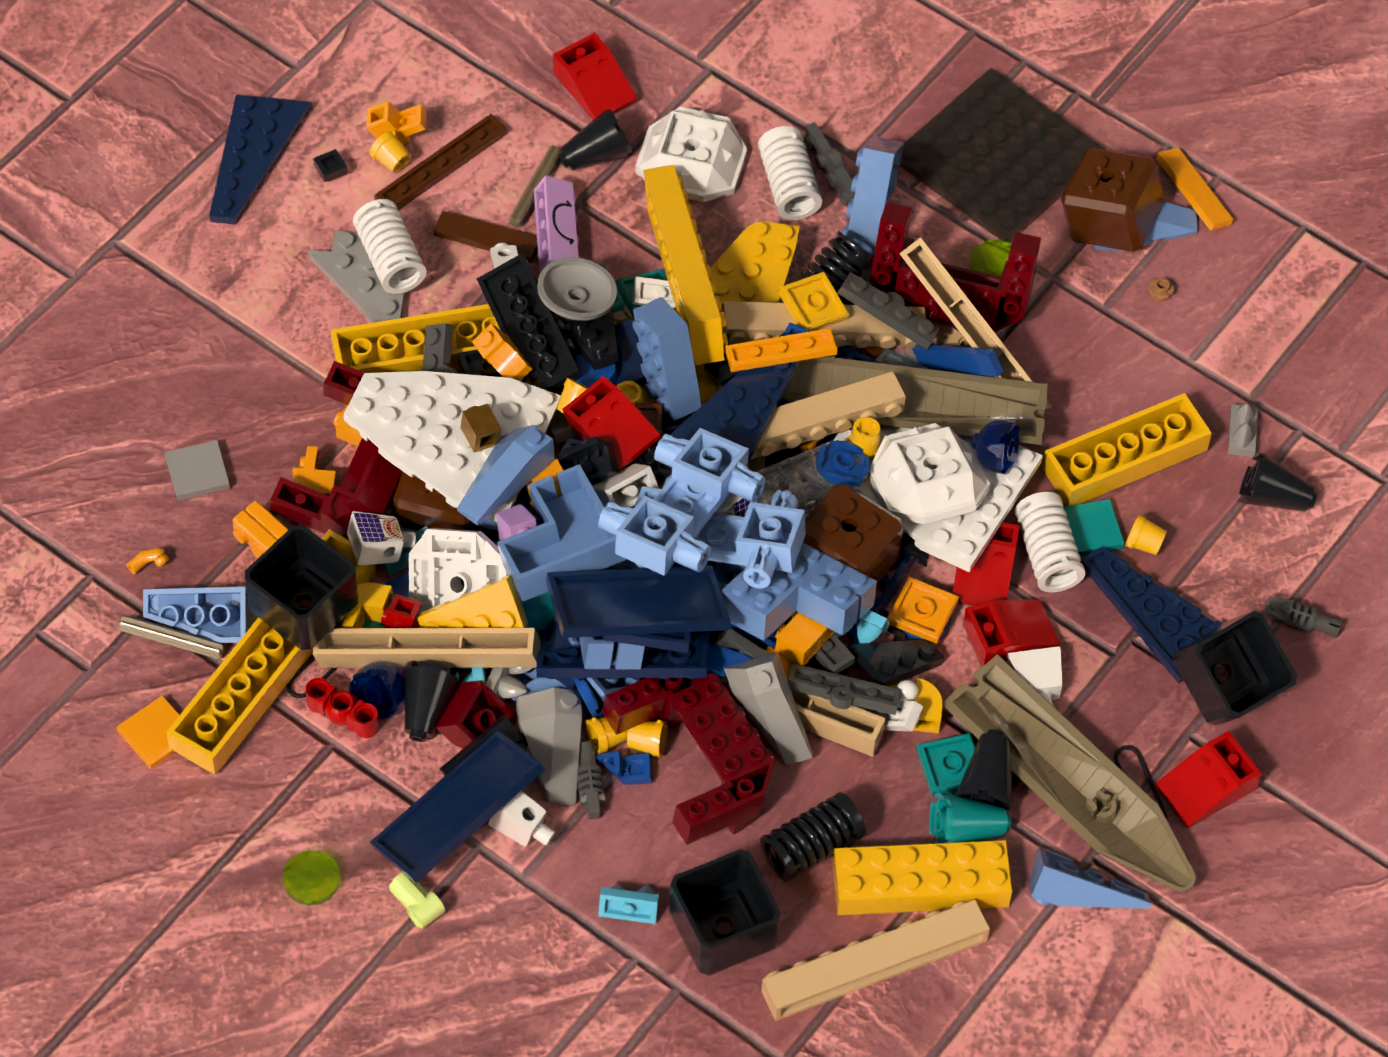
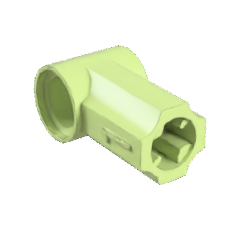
[389,872,445,929]

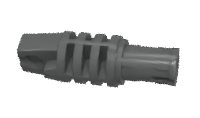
[1264,596,1342,637]
[577,742,605,819]

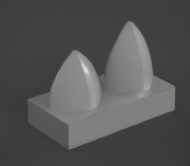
[1227,402,1258,457]
[486,668,533,701]

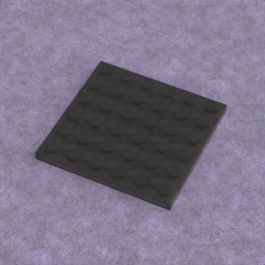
[899,68,1106,245]

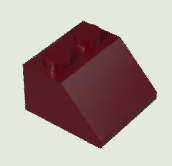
[435,681,517,748]

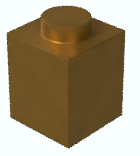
[460,403,502,452]

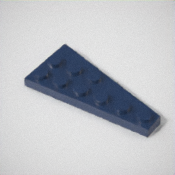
[209,95,312,225]
[671,332,801,465]
[1080,546,1222,683]
[536,631,711,679]

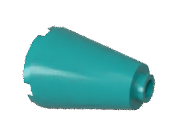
[929,792,1011,844]

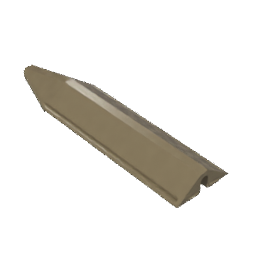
[781,356,1048,445]
[942,654,1196,892]

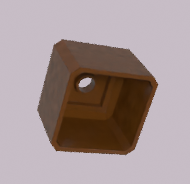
[1061,148,1165,252]
[393,472,481,531]
[803,483,903,584]

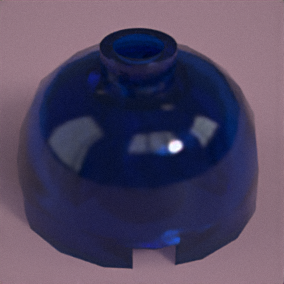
[972,419,1020,475]
[349,661,405,719]

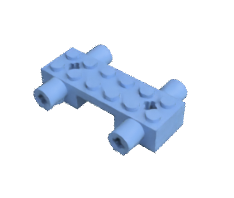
[598,428,765,576]
[633,475,806,588]

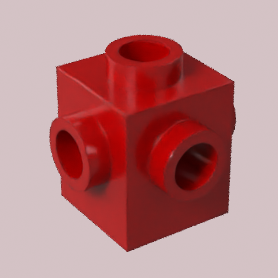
[381,594,422,628]

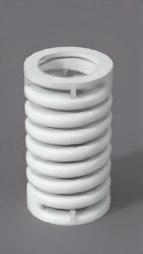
[758,126,822,220]
[353,199,427,294]
[1014,492,1085,593]

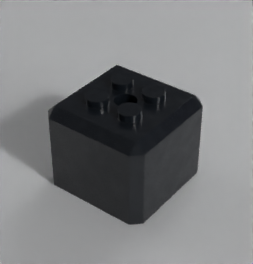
[245,525,359,650]
[1173,611,1297,725]
[669,849,781,976]

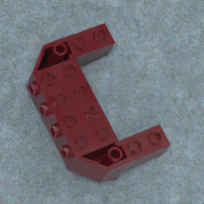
[870,202,1041,333]
[270,361,403,540]
[603,672,775,845]

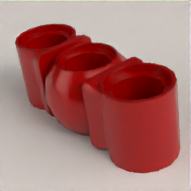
[305,678,379,738]

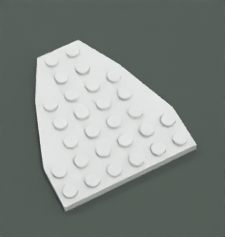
[344,371,561,522]
[833,425,1043,572]

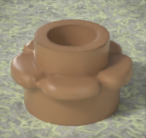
[1148,278,1174,302]

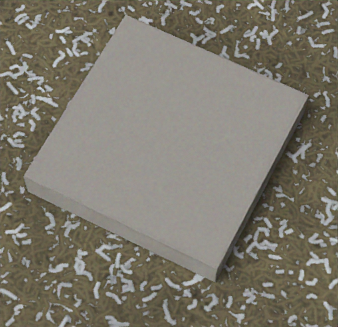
[164,440,230,501]

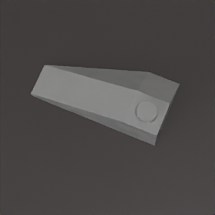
[724,652,814,765]
[516,687,582,806]

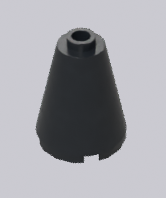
[558,109,632,170]
[1239,452,1317,512]
[404,661,460,742]
[956,729,1013,810]

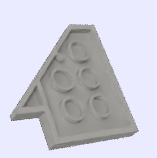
[309,231,412,323]

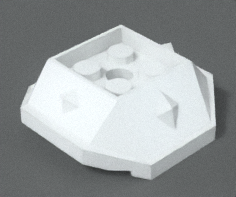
[635,107,747,202]
[868,423,990,524]
[409,528,508,614]

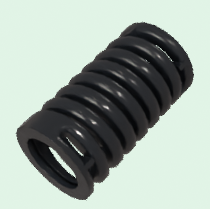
[794,230,873,299]
[760,792,866,881]

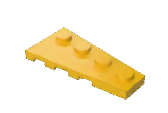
[417,574,528,628]

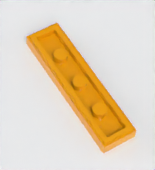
[1156,147,1234,231]
[725,328,837,372]

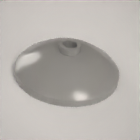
[537,257,617,320]

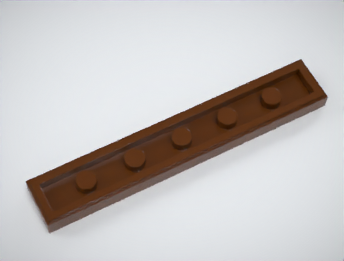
[374,114,508,210]

